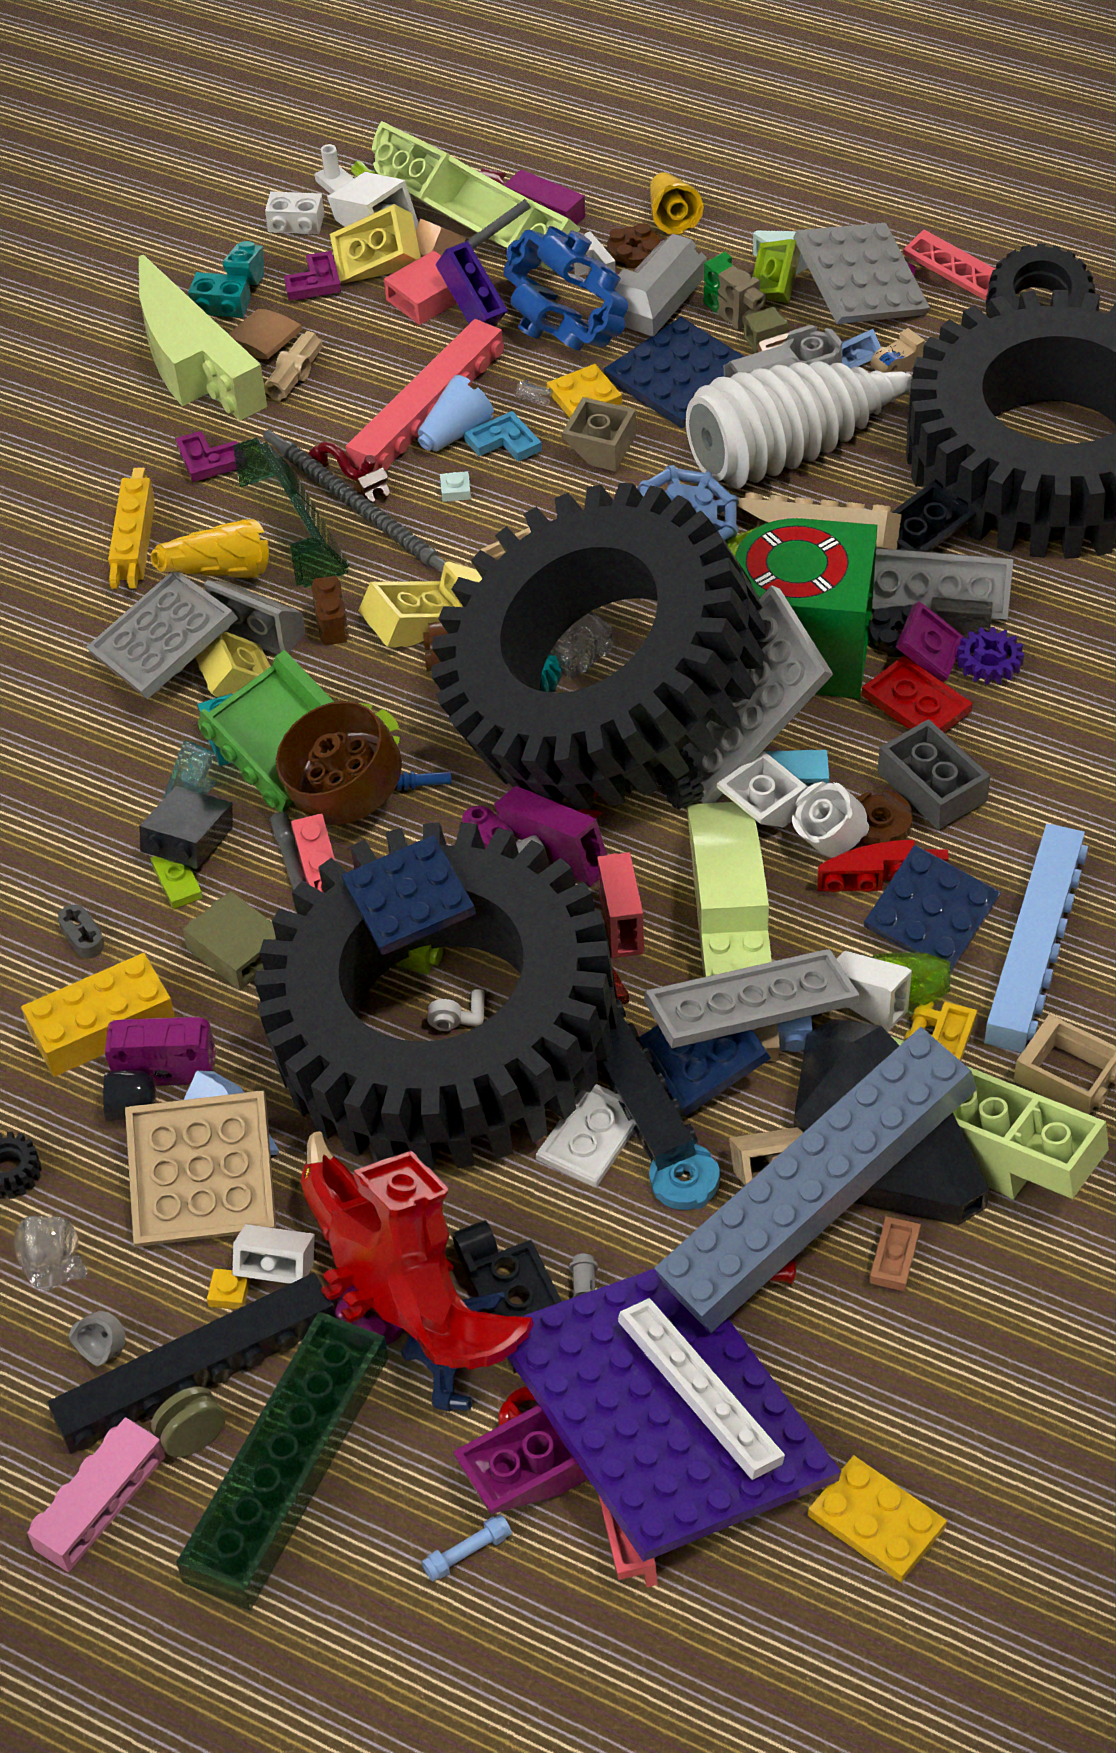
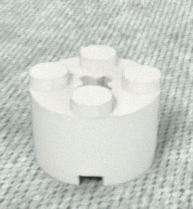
[792,782,869,857]

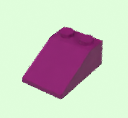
[453,1405,588,1514]

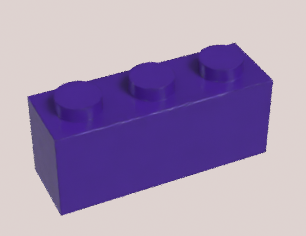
[435,241,508,326]

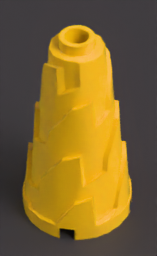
[151,519,269,579]

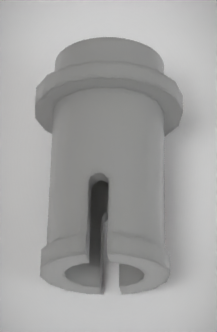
[569,1254,598,1298]

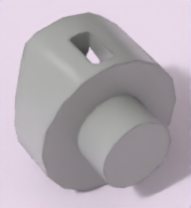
[69,1311,125,1366]

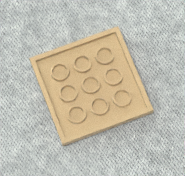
[125,1090,276,1247]

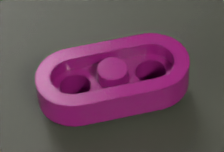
[462,806,514,849]

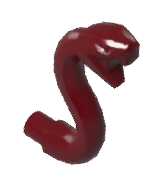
[308,441,376,481]

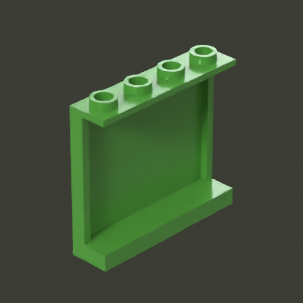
[197,650,334,812]

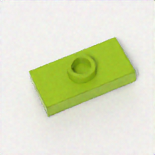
[150,856,203,909]

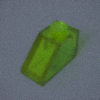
[872,952,950,1005]

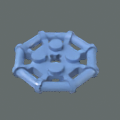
[637,465,739,541]

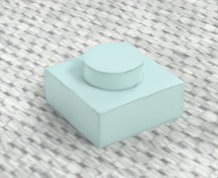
[440,471,471,502]

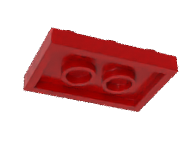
[861,656,973,733]

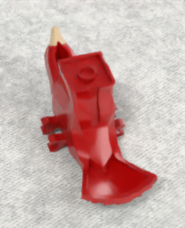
[300,1131,534,1370]

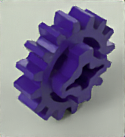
[956,627,1024,685]

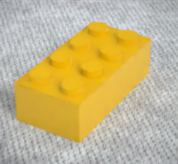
[21,953,175,1077]

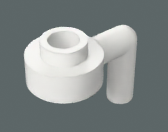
[427,989,485,1031]

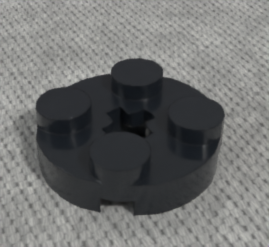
[869,604,913,658]

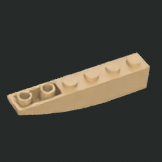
[737,493,901,550]

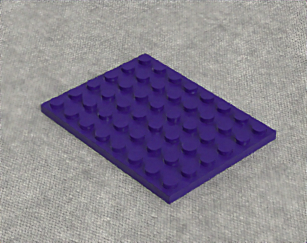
[507,1269,841,1562]

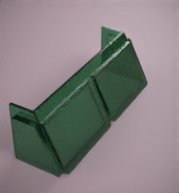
[233,437,351,588]

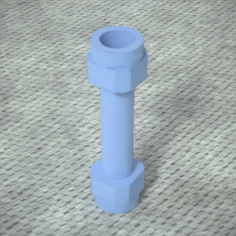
[421,1514,512,1582]

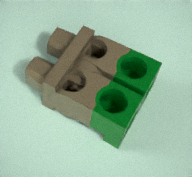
[703,251,766,330]

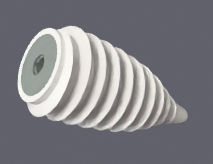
[686,361,912,489]

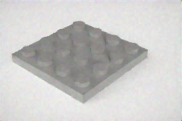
[793,223,930,324]
[86,572,238,699]

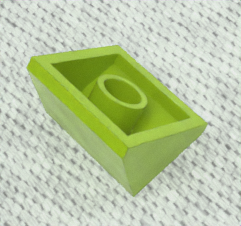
[752,239,801,303]

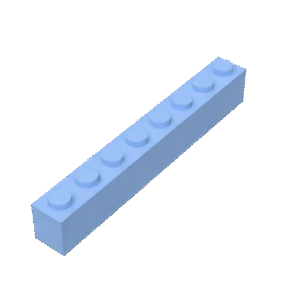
[984,823,1089,1052]

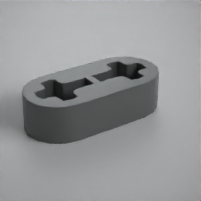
[58,905,104,958]

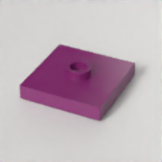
[896,601,964,682]

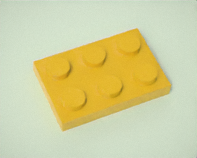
[808,1455,947,1583]

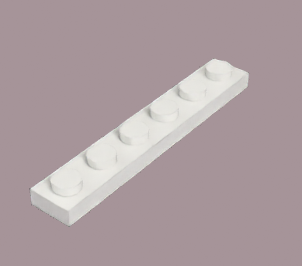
[618,1298,785,1480]

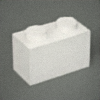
[232,1224,315,1284]

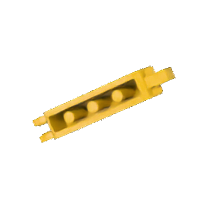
[108,468,155,589]

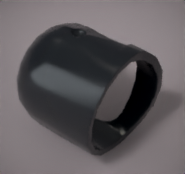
[103,1070,156,1122]

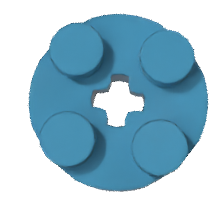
[649,1144,720,1210]

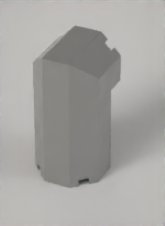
[615,234,707,337]
[723,325,842,378]

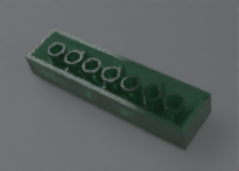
[176,1312,388,1611]

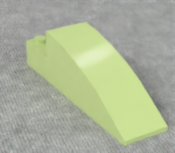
[139,255,267,421]
[687,802,772,977]
[891,1036,1109,1200]

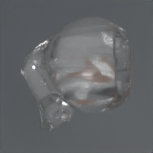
[14,1216,87,1291]

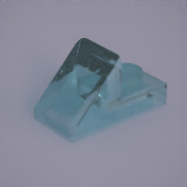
[163,741,216,798]

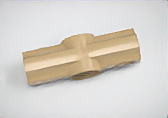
[264,331,323,401]

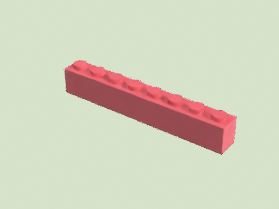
[346,319,504,471]

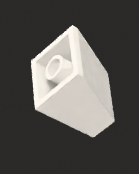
[327,172,418,230]

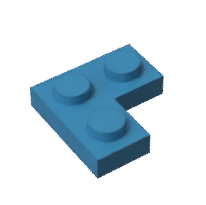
[464,411,542,461]

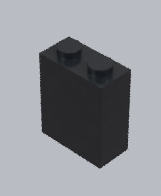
[139,786,233,869]

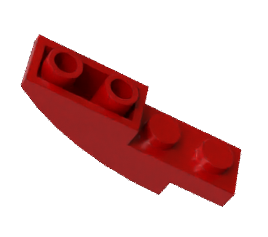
[817,840,949,892]

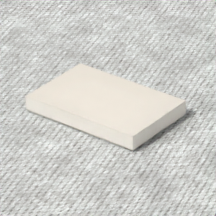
[536,1084,636,1188]

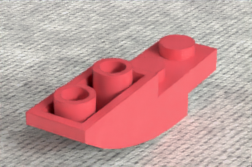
[291,813,335,893]

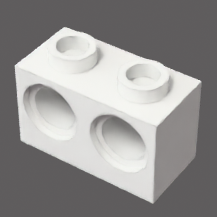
[265,192,324,234]

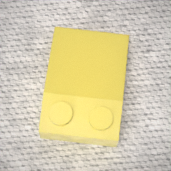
[330,204,421,284]
[358,581,456,648]

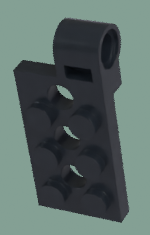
[451,1220,562,1374]

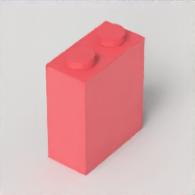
[384,250,457,325]
[598,852,644,958]

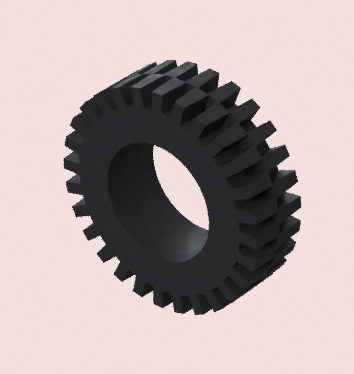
[906,290,1116,559]
[431,483,766,809]
[255,822,618,1170]

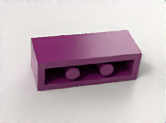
[503,169,586,225]

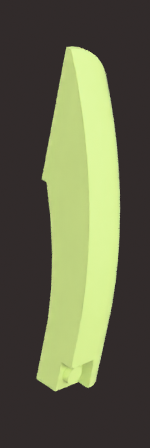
[372,121,580,270]

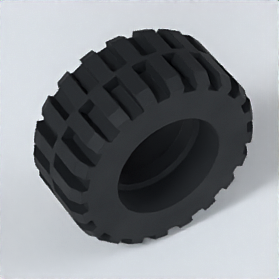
[986,244,1095,316]

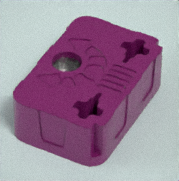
[105,1017,216,1086]

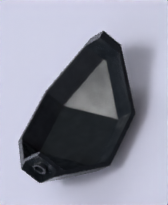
[794,1019,989,1225]

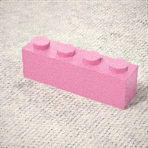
[27,1417,165,1573]

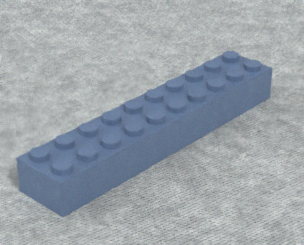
[654,1027,977,1333]

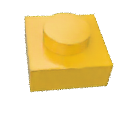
[207,1269,251,1310]

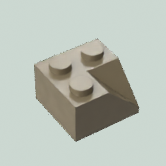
[562,397,636,472]

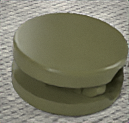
[151,1387,226,1457]

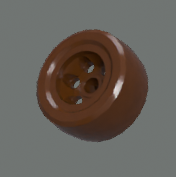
[276,701,402,825]

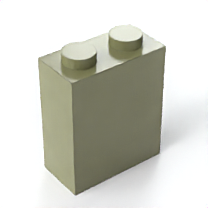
[182,891,277,990]

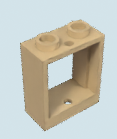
[1014,1014,1116,1114]

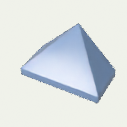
[842,329,881,369]

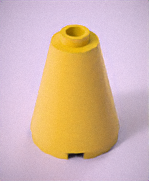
[650,172,704,235]

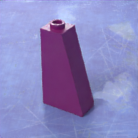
[494,786,607,887]

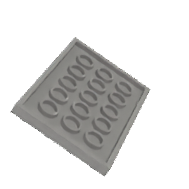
[683,585,833,804]

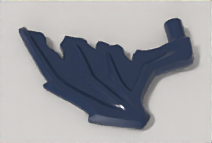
[401,1292,506,1412]

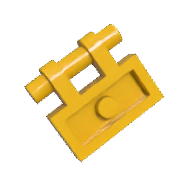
[903,998,977,1061]

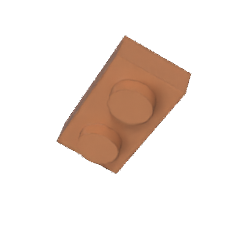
[870,1216,921,1291]

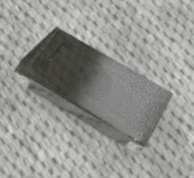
[931,597,993,636]

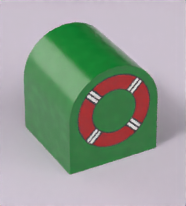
[735,518,878,699]

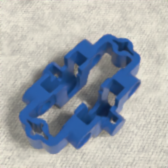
[504,226,628,351]

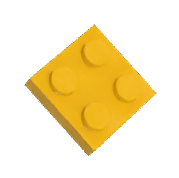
[547,364,622,418]

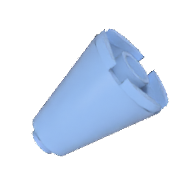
[418,375,494,452]

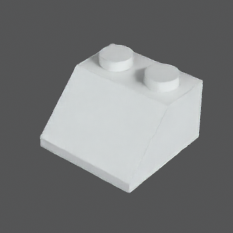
[717,751,808,827]

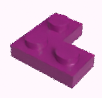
[284,251,341,301]
[175,431,246,482]

